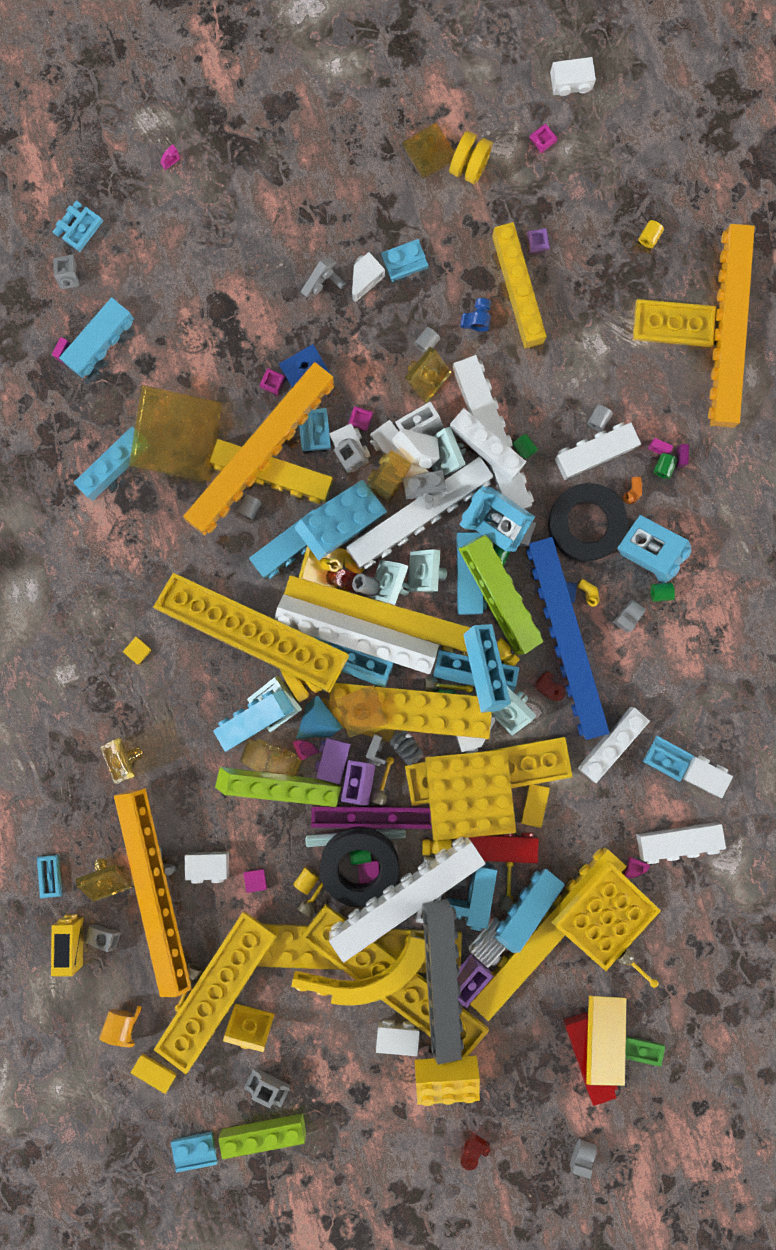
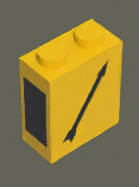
[51,914,84,976]

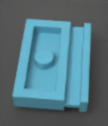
[381,239,429,282]
[299,408,331,452]
[642,736,694,782]
[171,1132,218,1173]

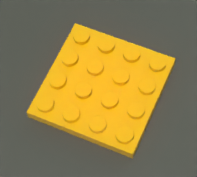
[425,750,516,841]
[552,861,661,971]

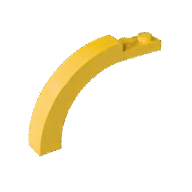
[291,929,426,1005]

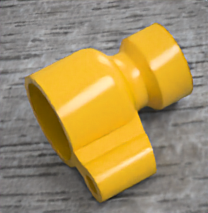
[497,637,520,666]
[422,839,451,855]

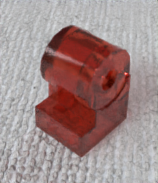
[326,569,357,594]
[533,670,565,701]
[460,1132,491,1171]

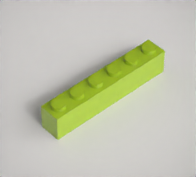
[458,535,543,655]
[215,767,341,807]

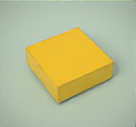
[123,637,152,665]

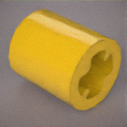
[638,220,664,248]
[293,867,320,895]

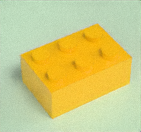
[414,1055,480,1106]

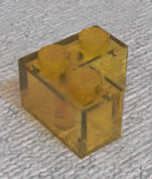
[367,450,412,504]
[239,738,301,776]

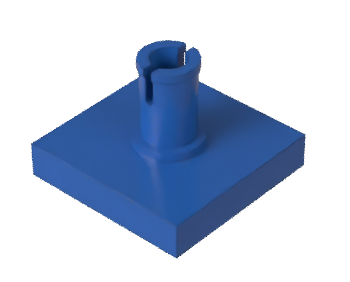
[279,344,331,388]

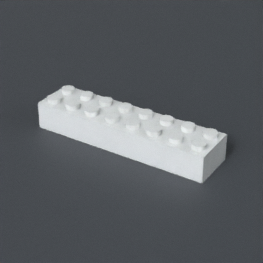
[329,837,486,963]

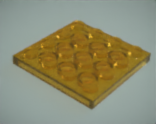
[128,385,222,482]

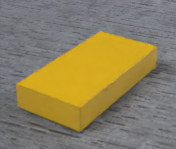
[521,784,550,828]
[130,1053,177,1094]

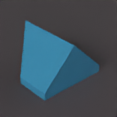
[296,695,343,739]

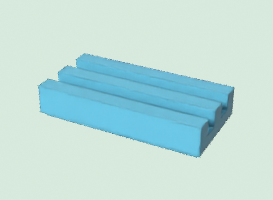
[37,854,62,898]

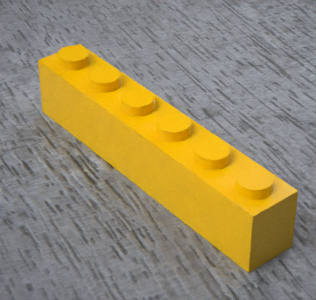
[492,222,547,349]
[210,439,333,504]

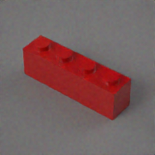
[455,832,539,863]
[563,1012,618,1106]

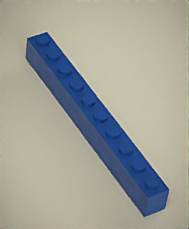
[526,537,610,740]

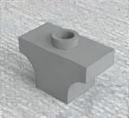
[244,1067,291,1108]

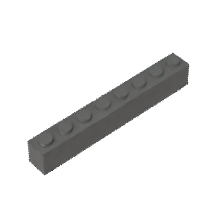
[422,899,464,1065]

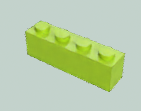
[218,1113,306,1160]

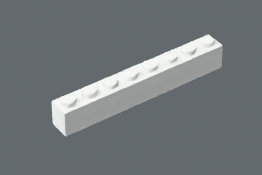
[452,355,534,510]
[346,457,494,569]
[274,594,439,674]

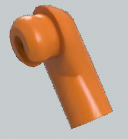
[623,477,642,504]

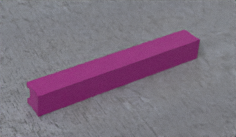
[311,805,432,829]

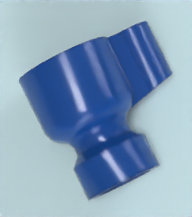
[460,298,492,332]

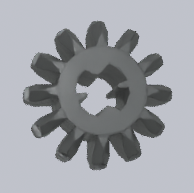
[390,730,423,765]

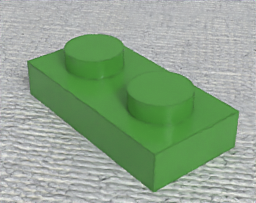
[625,1036,665,1067]

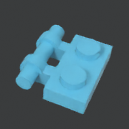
[52,201,103,252]

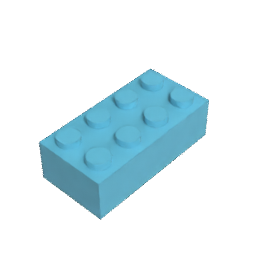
[295,480,387,560]

